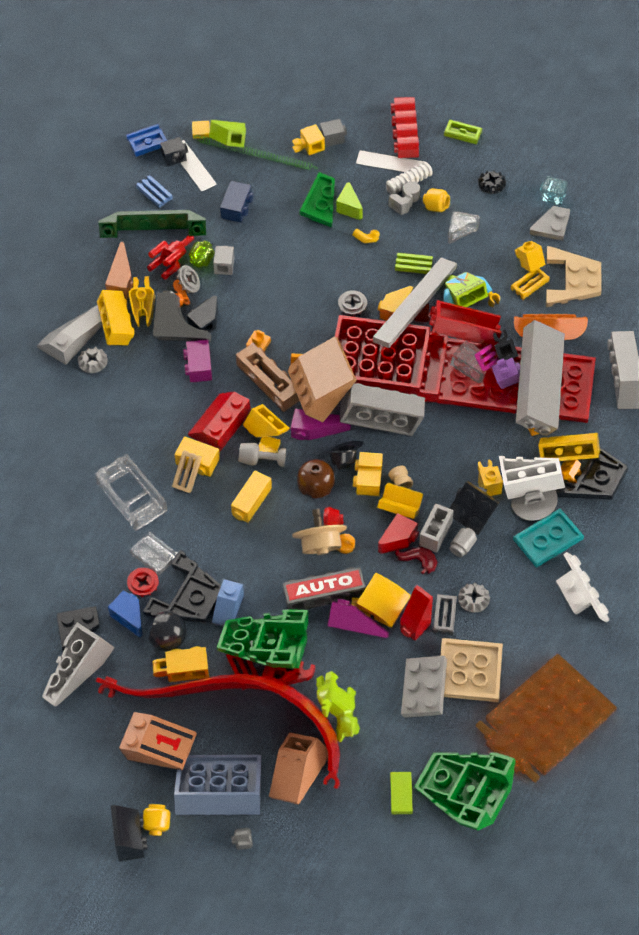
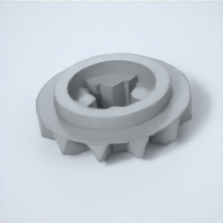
[177,265,200,293]
[338,291,367,317]
[78,346,108,373]
[458,582,490,612]

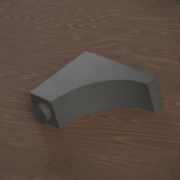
[153,290,212,342]

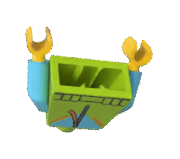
[444,272,500,307]

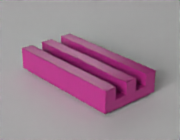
[475,344,499,371]

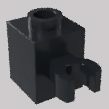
[493,330,519,362]

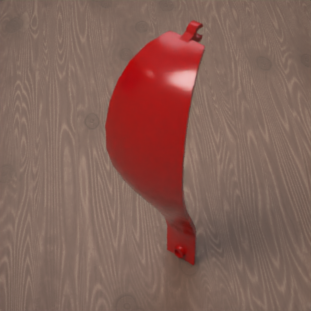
[96,674,340,789]

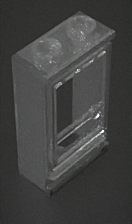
[95,454,167,531]

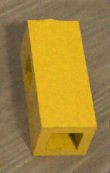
[231,471,272,523]

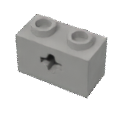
[419,503,453,553]

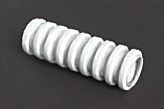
[386,162,432,195]

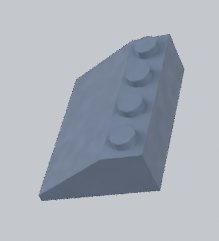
[174,755,261,815]

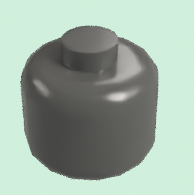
[231,827,253,850]

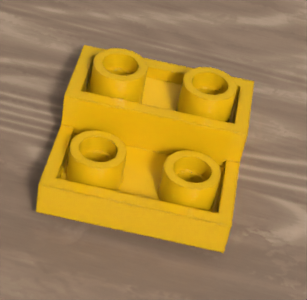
[356,573,411,628]

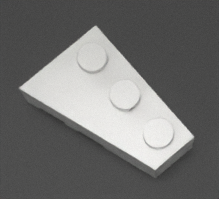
[499,456,565,499]

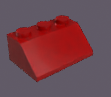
[188,392,251,453]

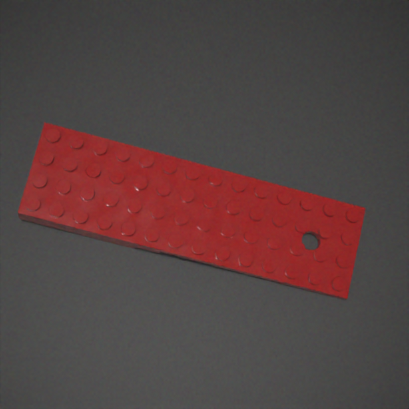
[335,315,596,423]

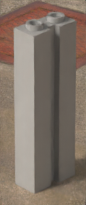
[516,320,565,436]

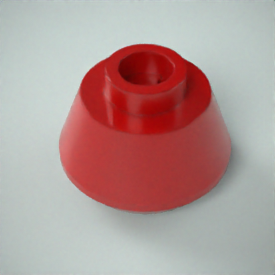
[323,507,344,526]

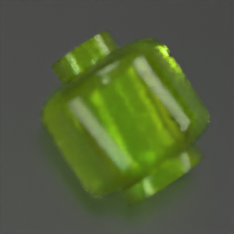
[188,240,215,268]

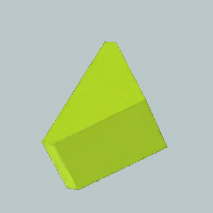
[336,182,363,220]

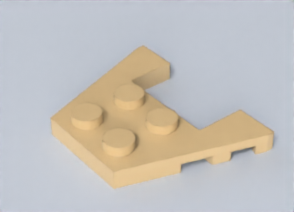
[546,246,601,307]

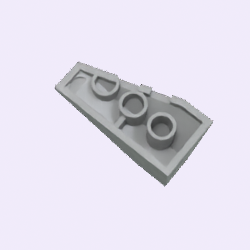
[37,305,103,365]
[42,622,115,707]

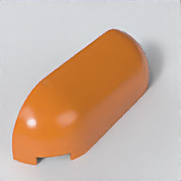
[514,314,588,340]

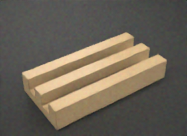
[172,450,202,493]

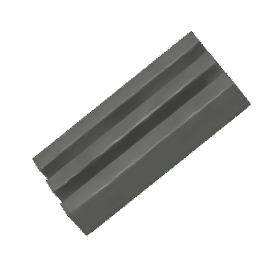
[433,594,457,635]

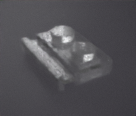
[130,531,178,576]

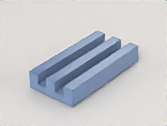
[136,175,172,208]

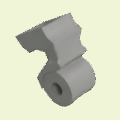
[388,182,420,215]

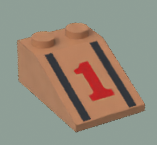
[119,712,197,770]

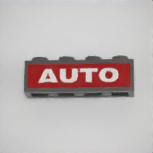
[283,567,366,610]

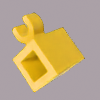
[292,124,325,156]
[515,241,546,272]
[478,460,503,496]

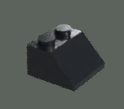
[111,805,148,861]

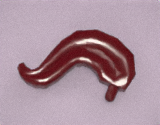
[395,547,438,574]

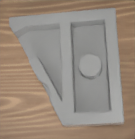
[529,206,571,241]

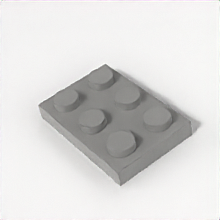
[401,656,447,718]

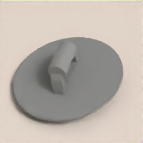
[511,490,558,521]

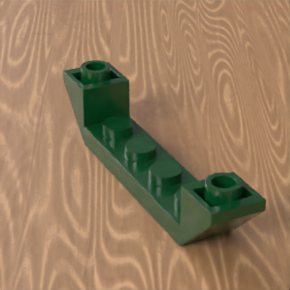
[98,210,207,238]

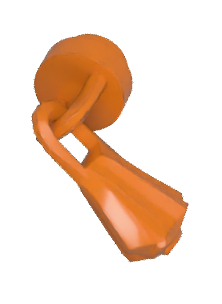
[172,280,190,307]

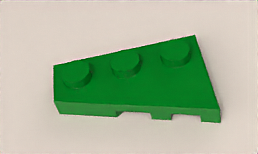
[299,172,335,227]

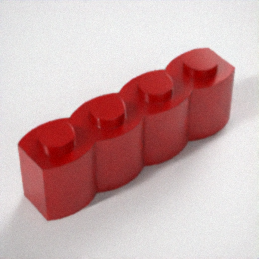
[391,97,419,158]

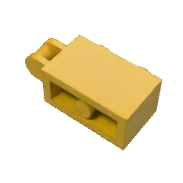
[152,646,209,682]

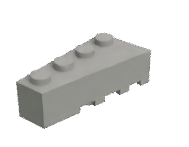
[607,331,639,409]

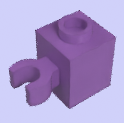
[492,358,520,389]

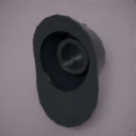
[326,441,364,470]

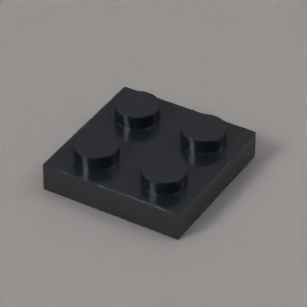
[449,481,500,535]

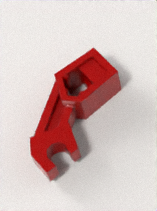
[262,661,316,685]

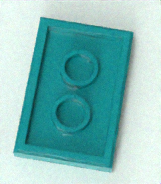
[513,508,584,568]

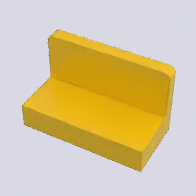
[377,483,423,519]

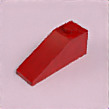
[400,585,433,641]

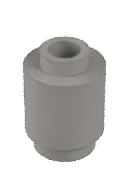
[449,528,477,557]

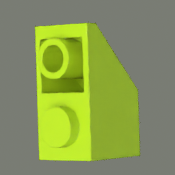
[209,120,246,147]

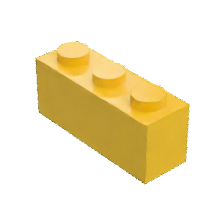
[97,290,134,346]
[539,433,600,461]

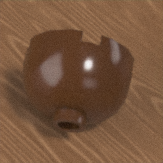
[297,459,335,499]

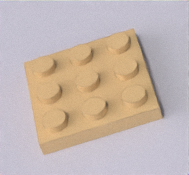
[441,638,503,702]

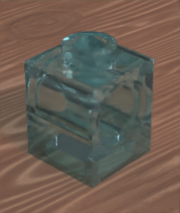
[539,176,568,206]

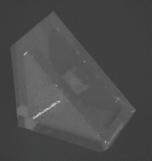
[448,211,480,244]

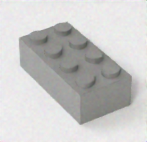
[340,383,425,436]

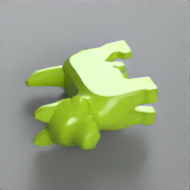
[316,671,360,742]

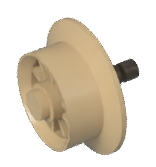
[292,509,347,555]

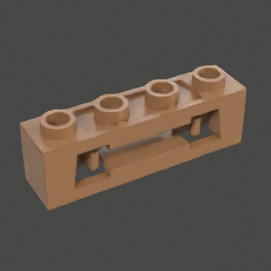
[236,343,300,412]

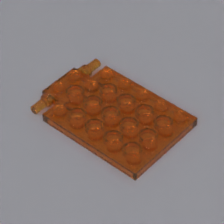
[475,653,617,783]

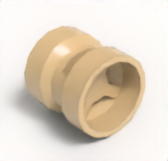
[388,466,413,489]

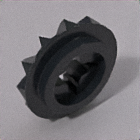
[478,170,506,194]

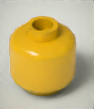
[423,188,450,213]
[143,804,170,836]

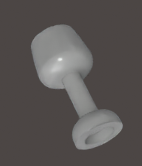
[239,443,286,467]

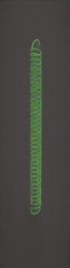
[195,135,318,170]

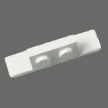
[556,552,610,622]

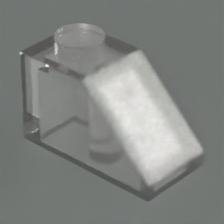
[450,340,486,383]

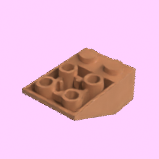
[269,733,328,805]

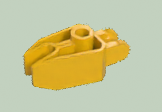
[128,276,155,327]

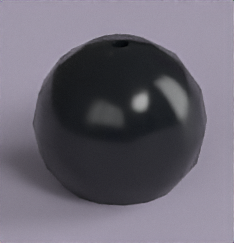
[149,611,187,651]

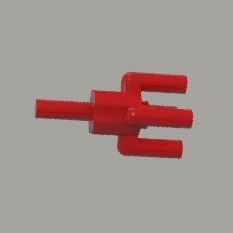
[147,235,194,280]

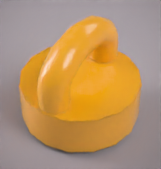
[337,534,355,554]

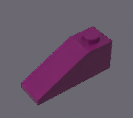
[291,409,351,440]
[328,599,389,638]

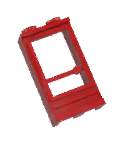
[429,300,502,348]

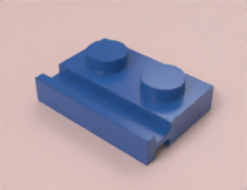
[126,124,167,157]

